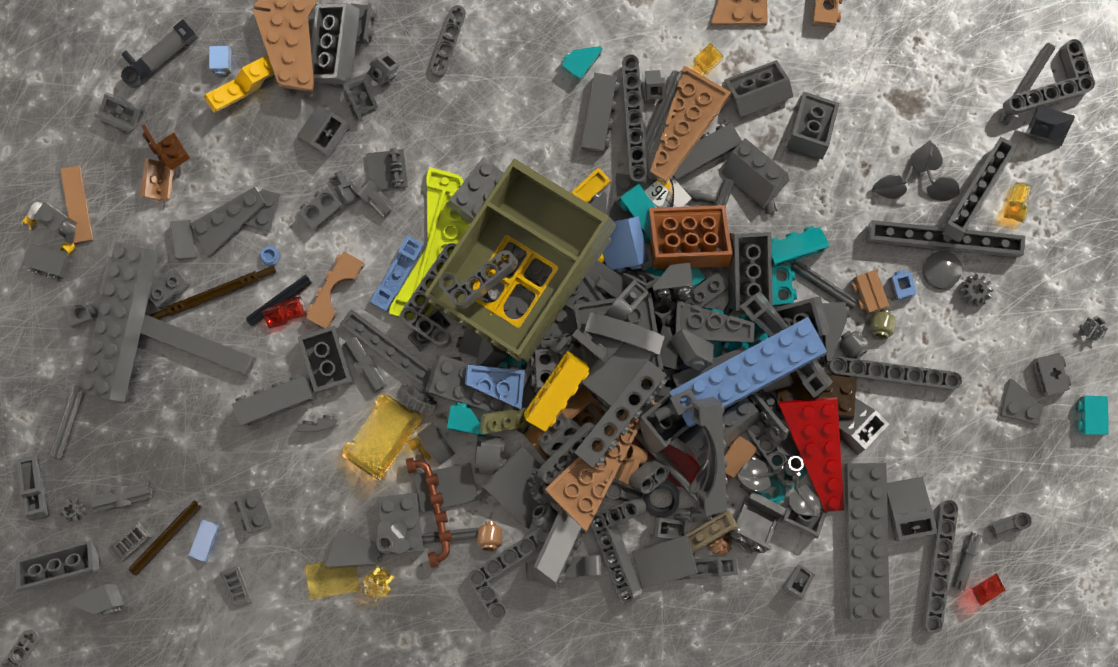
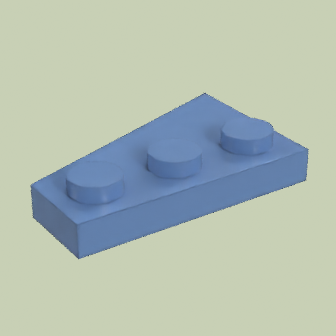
[465,365,525,409]

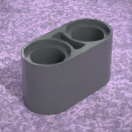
[629,459,669,494]

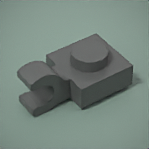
[329,171,360,205]

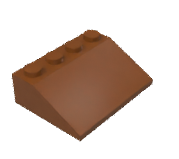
[649,205,733,269]

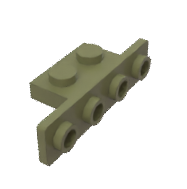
[480,407,532,434]

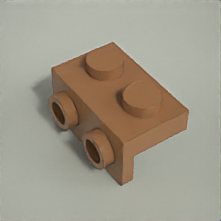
[140,159,174,201]

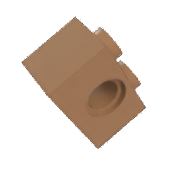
[812,0,842,28]

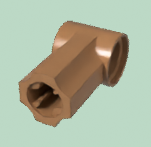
[616,444,648,485]

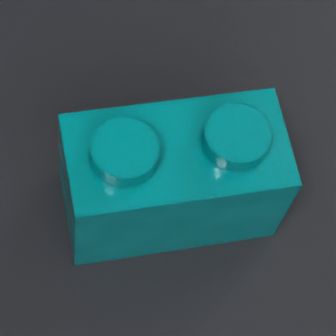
[1078,396,1109,435]

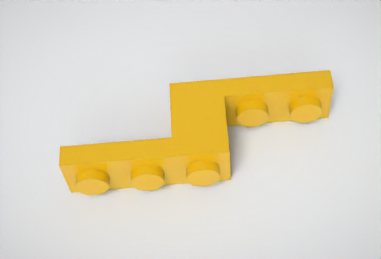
[203,55,274,113]

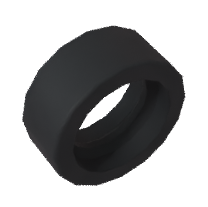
[643,479,680,518]

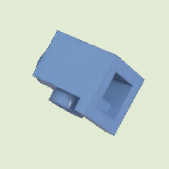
[890,270,917,300]

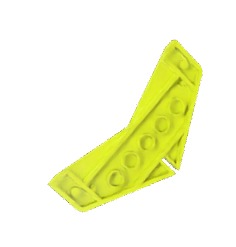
[389,167,470,320]

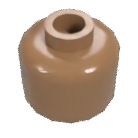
[477,521,503,551]

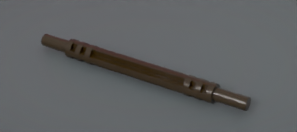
[149,265,277,319]

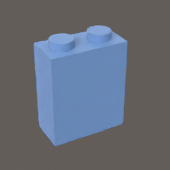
[603,216,649,273]

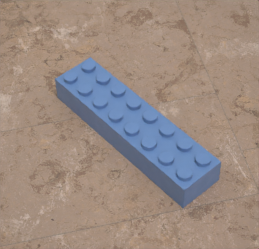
[670,317,828,427]

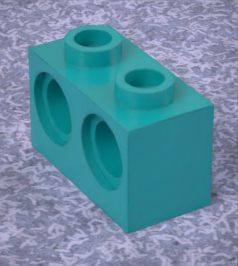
[772,265,797,307]

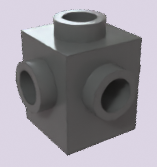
[367,52,400,86]

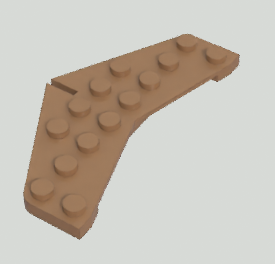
[252,0,318,92]

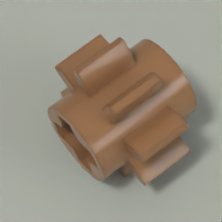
[709,534,732,556]

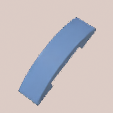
[370,235,424,311]

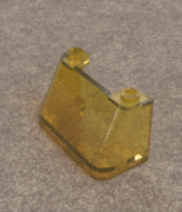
[342,393,425,483]

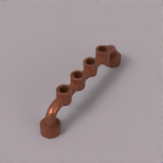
[405,457,453,568]

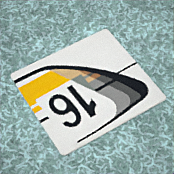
[644,177,691,208]

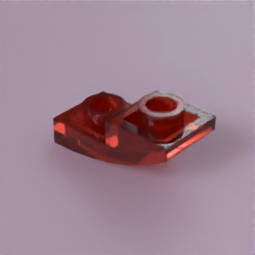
[262,296,306,328]

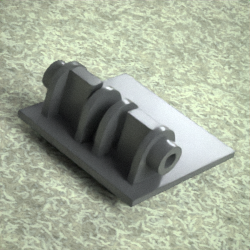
[366,148,408,190]

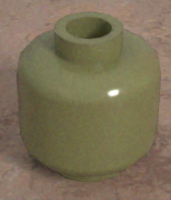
[870,310,896,340]

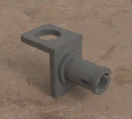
[654,388,696,422]

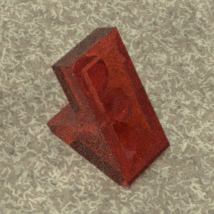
[969,573,1006,606]

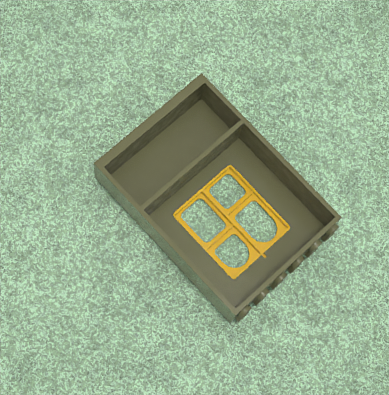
[424,158,617,362]

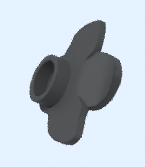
[375,518,412,554]

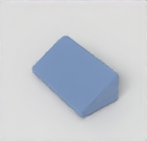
[189,519,220,562]

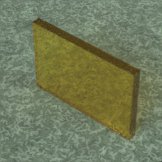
[305,561,360,599]

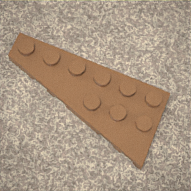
[711,0,768,25]
[650,66,731,184]
[545,411,640,532]

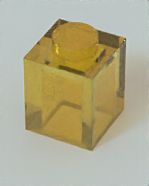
[693,42,724,75]

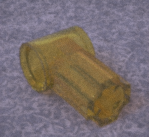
[1004,182,1032,223]

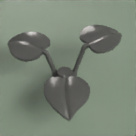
[873,140,960,201]
[737,431,820,517]

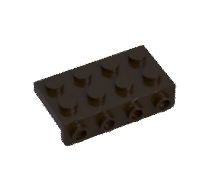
[776,371,857,420]

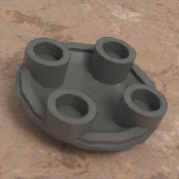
[924,251,962,288]

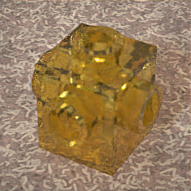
[361,566,393,602]

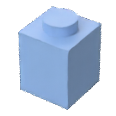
[209,46,231,75]

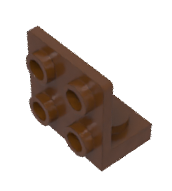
[141,124,190,171]

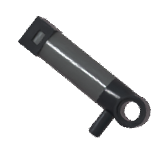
[121,19,198,88]

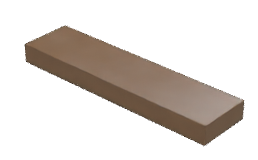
[60,165,93,244]

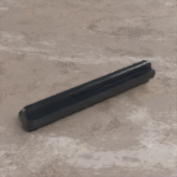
[246,275,312,326]

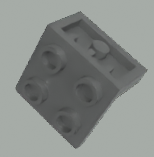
[572,311,623,364]

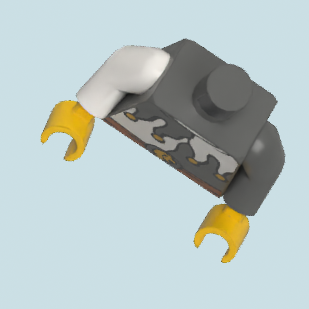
[21,202,77,255]

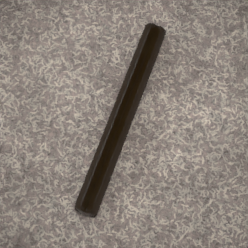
[129,500,201,575]

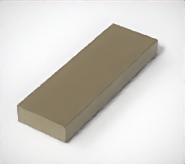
[682,510,738,554]

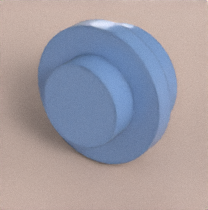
[260,246,279,265]

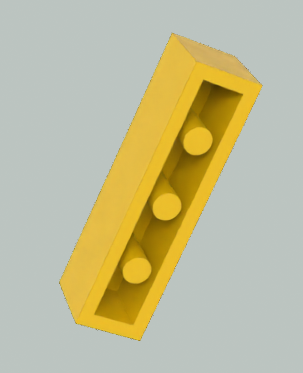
[524,351,589,432]

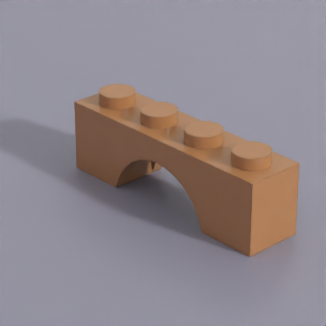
[305,251,365,329]

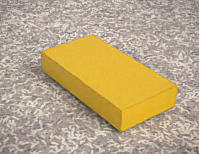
[571,167,611,203]

